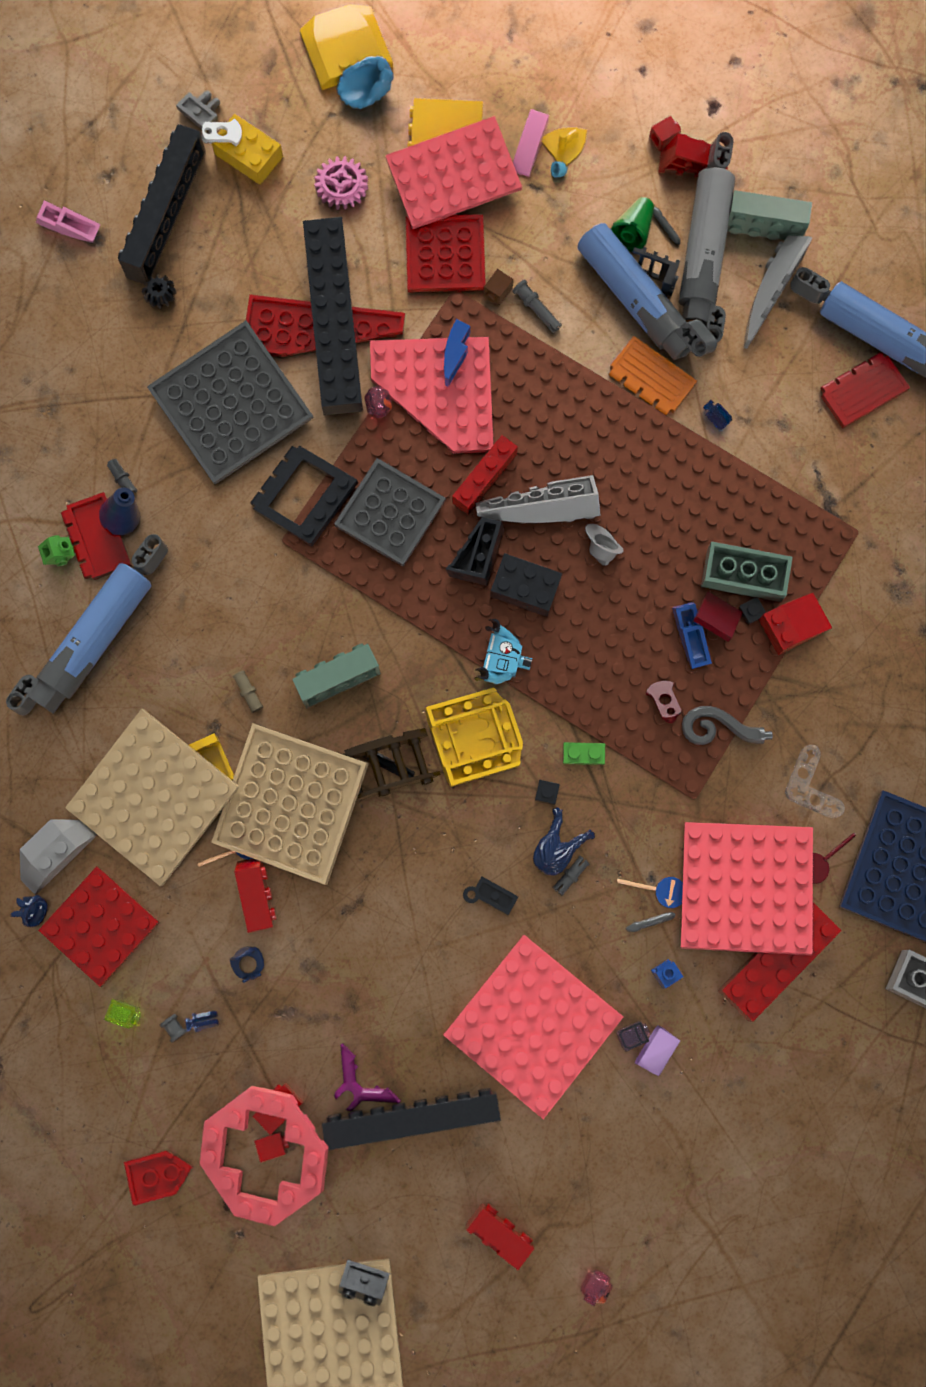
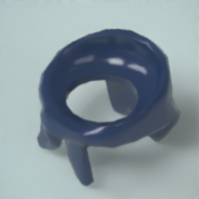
[10,895,47,927]
[230,946,264,983]

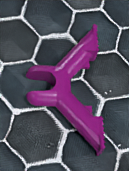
[334,1043,401,1111]

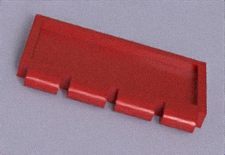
[820,352,910,429]
[61,492,132,580]

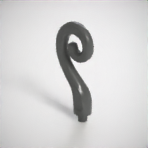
[682,706,773,745]

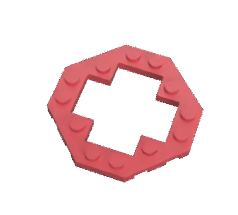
[200,1086,329,1226]

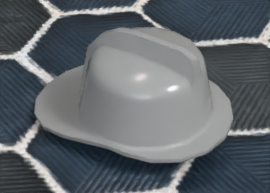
[585,524,624,566]

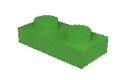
[563,742,605,765]

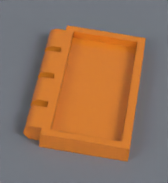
[609,336,697,415]

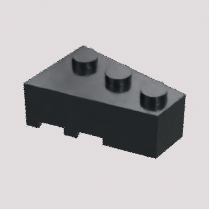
[446,517,505,586]

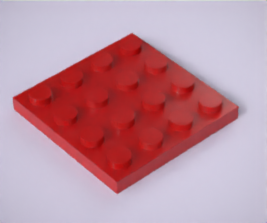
[406,215,486,292]
[38,866,160,987]

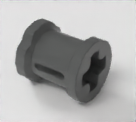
[160,1014,188,1043]

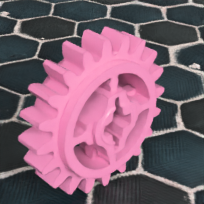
[314,156,368,210]

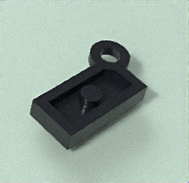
[463,876,519,915]

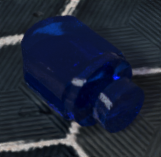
[703,400,732,430]
[185,1011,219,1033]

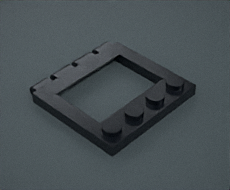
[250,445,358,547]

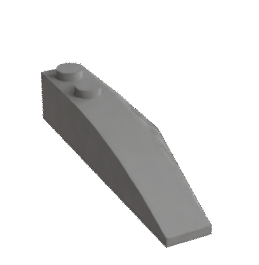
[744,236,812,349]
[475,475,601,523]

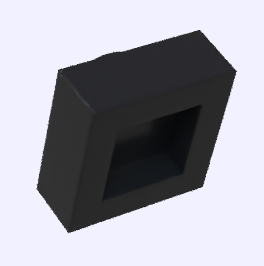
[738,597,767,625]
[535,780,560,805]

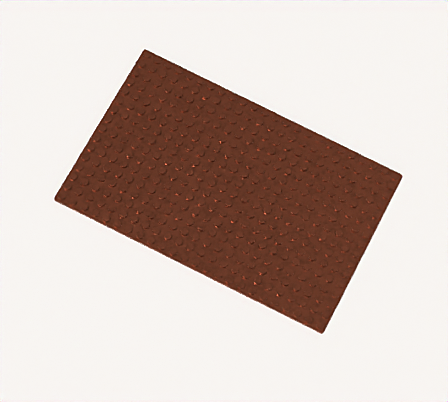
[282,291,859,799]

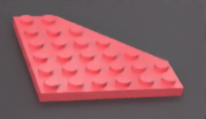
[370,337,493,454]

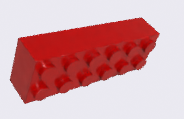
[718,902,842,1022]

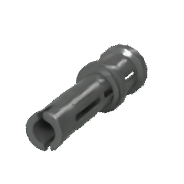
[512,280,562,333]

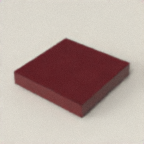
[693,591,743,642]

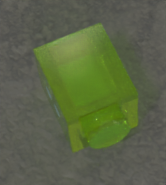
[104,999,141,1029]

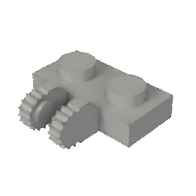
[176,91,220,129]

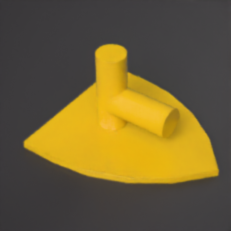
[542,127,587,165]

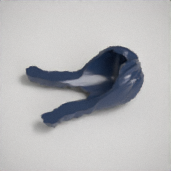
[533,807,595,875]

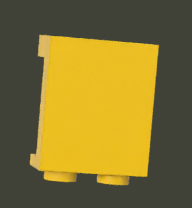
[189,733,234,781]

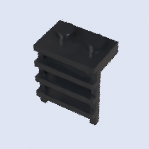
[633,247,680,297]

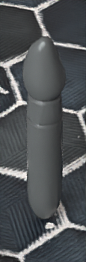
[653,207,681,245]
[626,912,676,932]

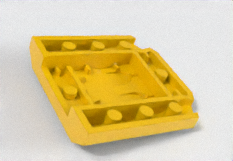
[300,4,393,90]
[425,688,523,787]

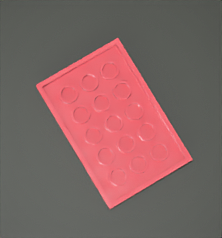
[385,116,522,229]

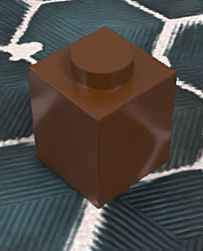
[484,269,514,306]

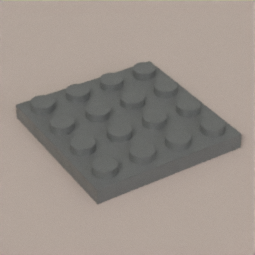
[334,458,446,567]

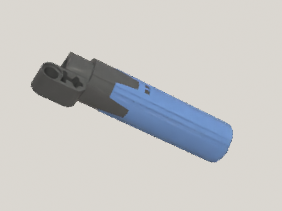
[577,223,717,360]

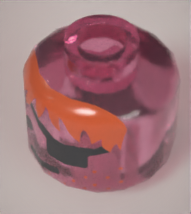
[364,386,392,418]
[580,1269,613,1306]

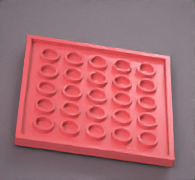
[681,822,813,955]
[443,935,623,1119]

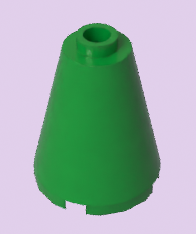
[611,197,655,252]

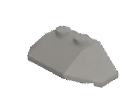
[20,819,97,895]

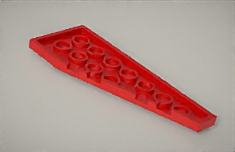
[246,294,406,357]

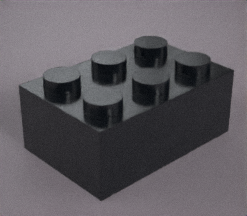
[490,553,563,617]

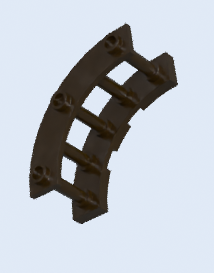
[343,728,441,803]

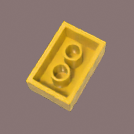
[211,113,283,185]

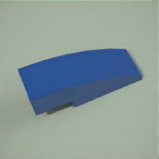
[444,319,471,387]
[672,602,712,669]

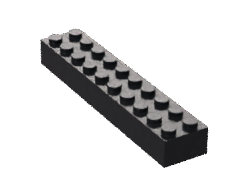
[303,217,363,415]

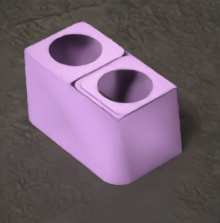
[635,1025,680,1076]

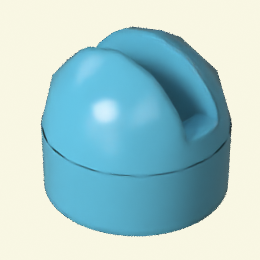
[551,161,568,178]

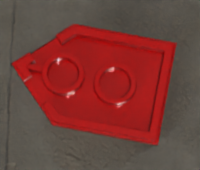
[124,1151,193,1206]

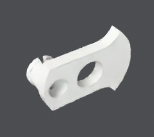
[202,119,242,146]

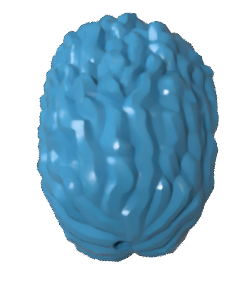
[337,56,394,109]

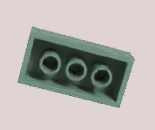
[727,190,812,240]
[701,541,793,602]
[292,644,381,709]

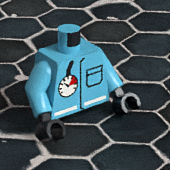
[474,619,532,684]

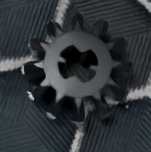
[142,273,176,309]

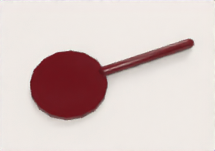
[813,833,856,884]

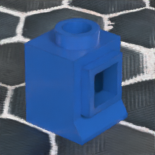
[651,959,683,989]

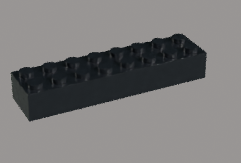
[118,124,206,284]
[322,1088,501,1150]

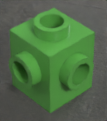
[38,535,75,566]

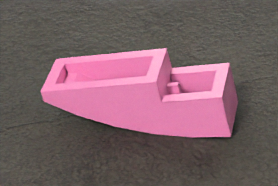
[513,109,549,177]
[36,201,100,243]

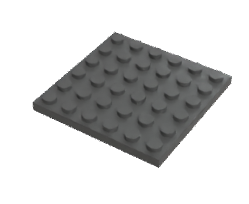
[147,320,314,484]

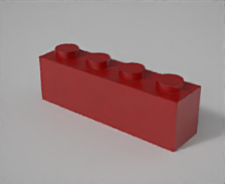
[452,435,518,515]

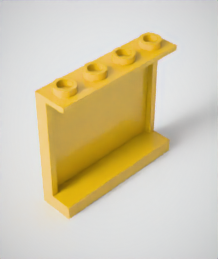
[408,98,483,147]

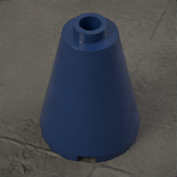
[99,488,140,535]

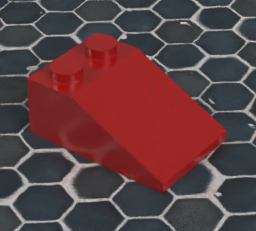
[759,593,833,655]

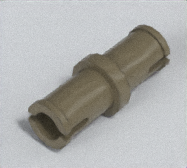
[233,671,263,713]

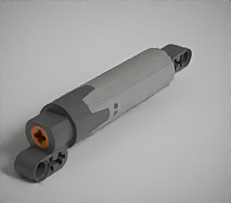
[678,132,736,347]

